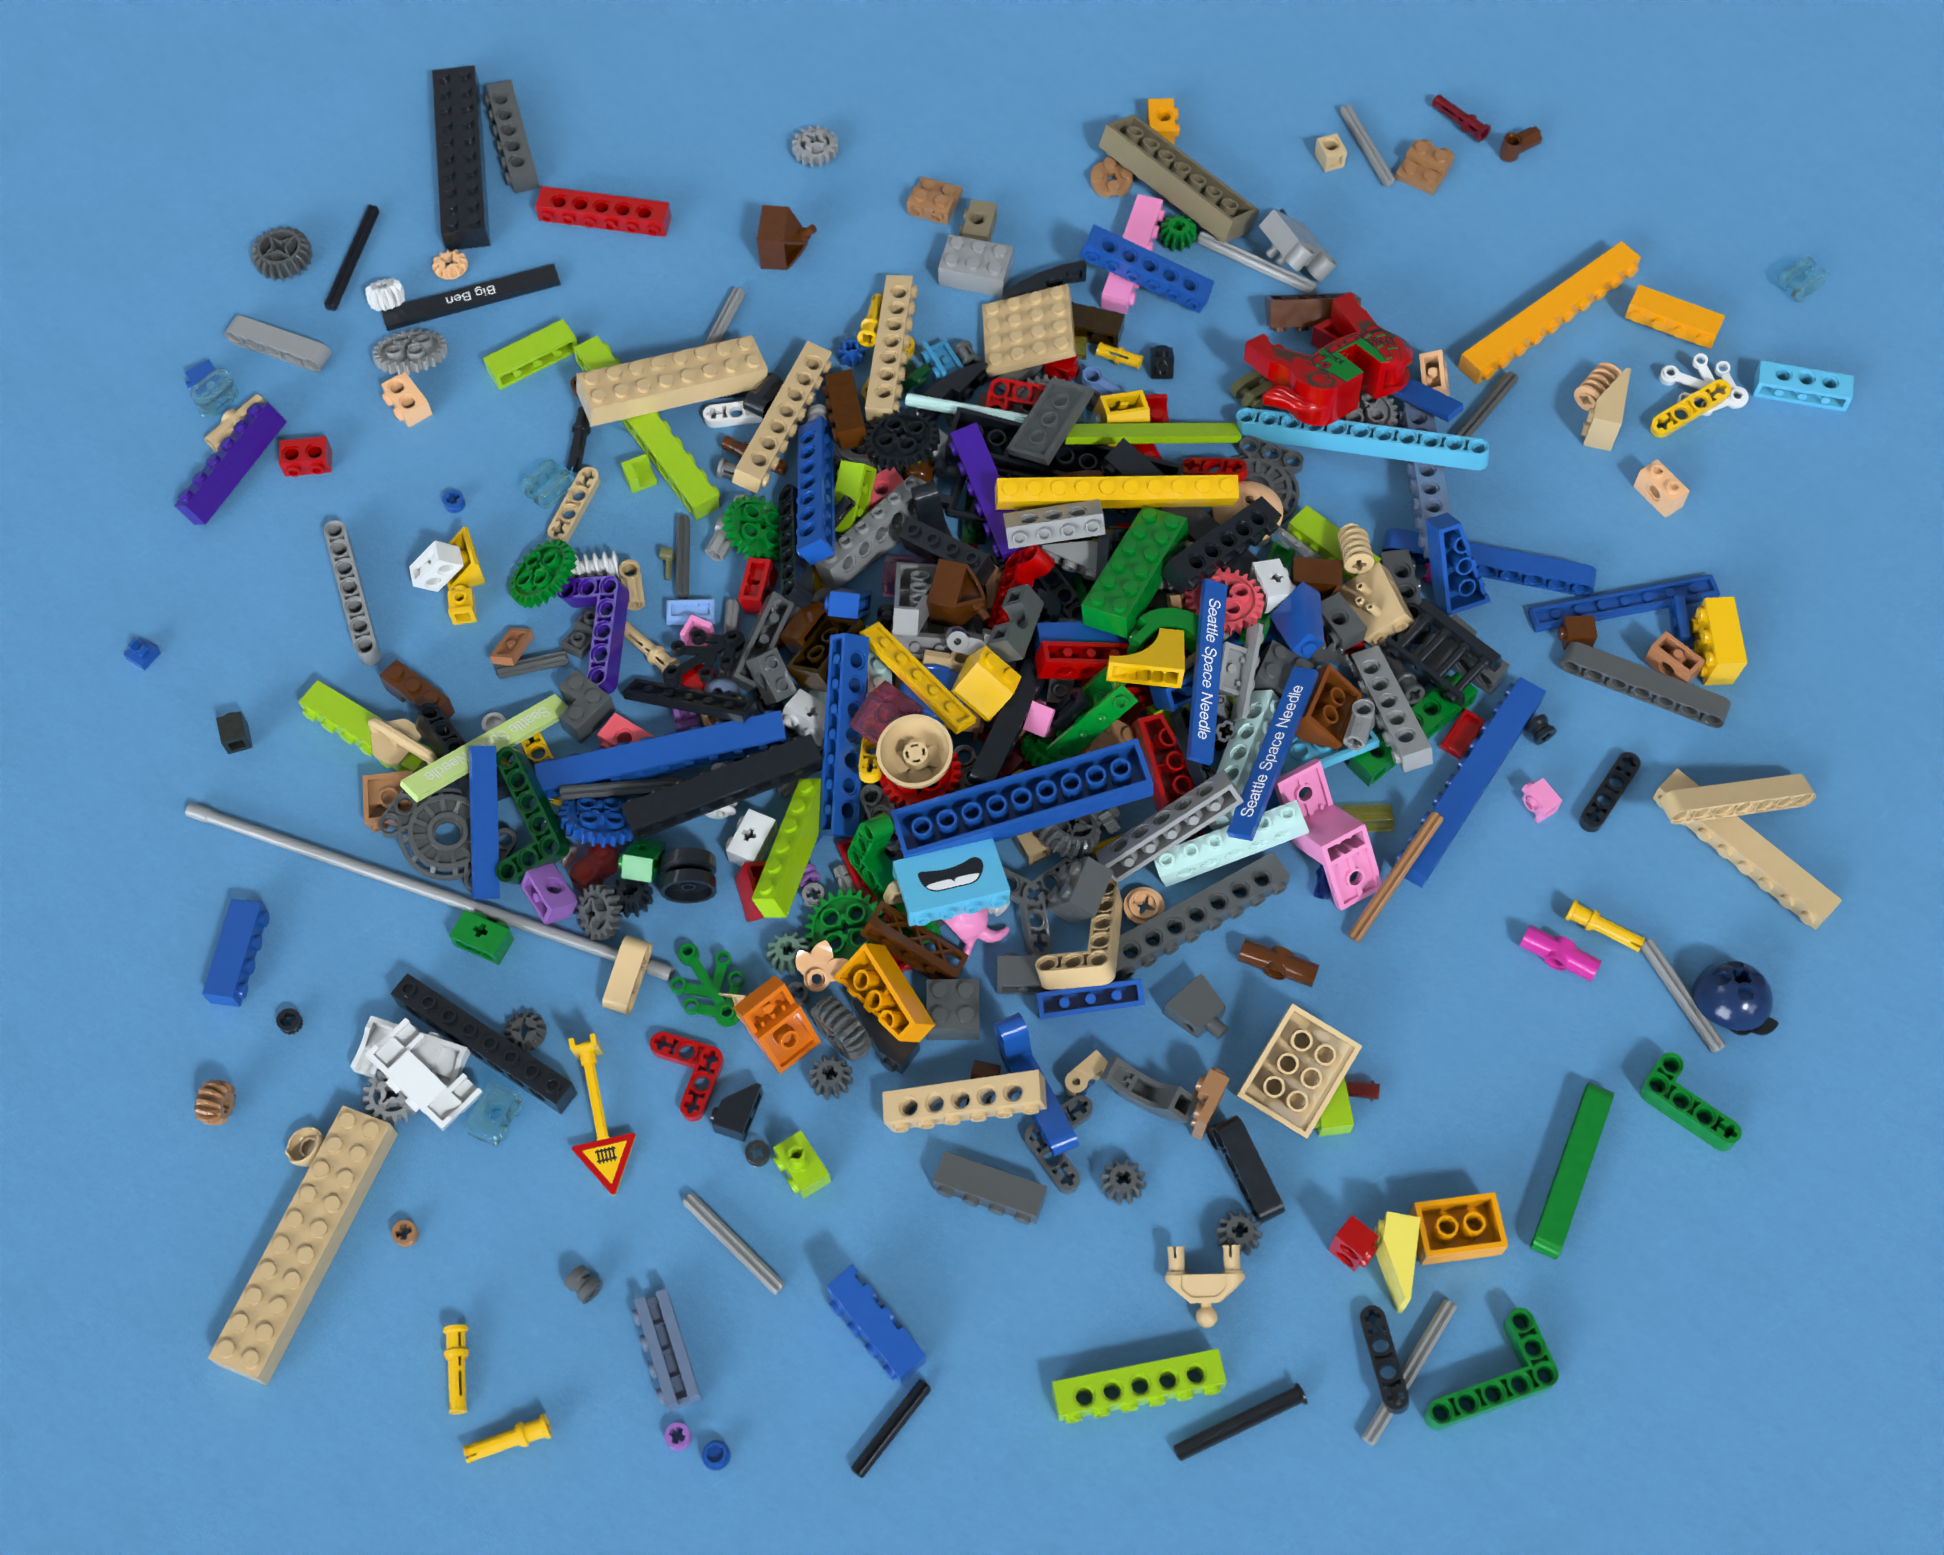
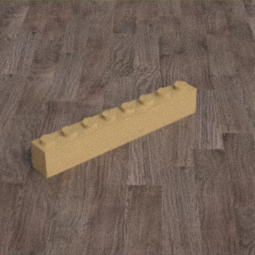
[1652,768,1842,930]

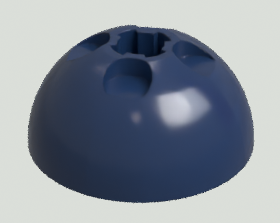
[1692,961,1773,1031]

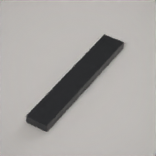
[622,678,757,723]

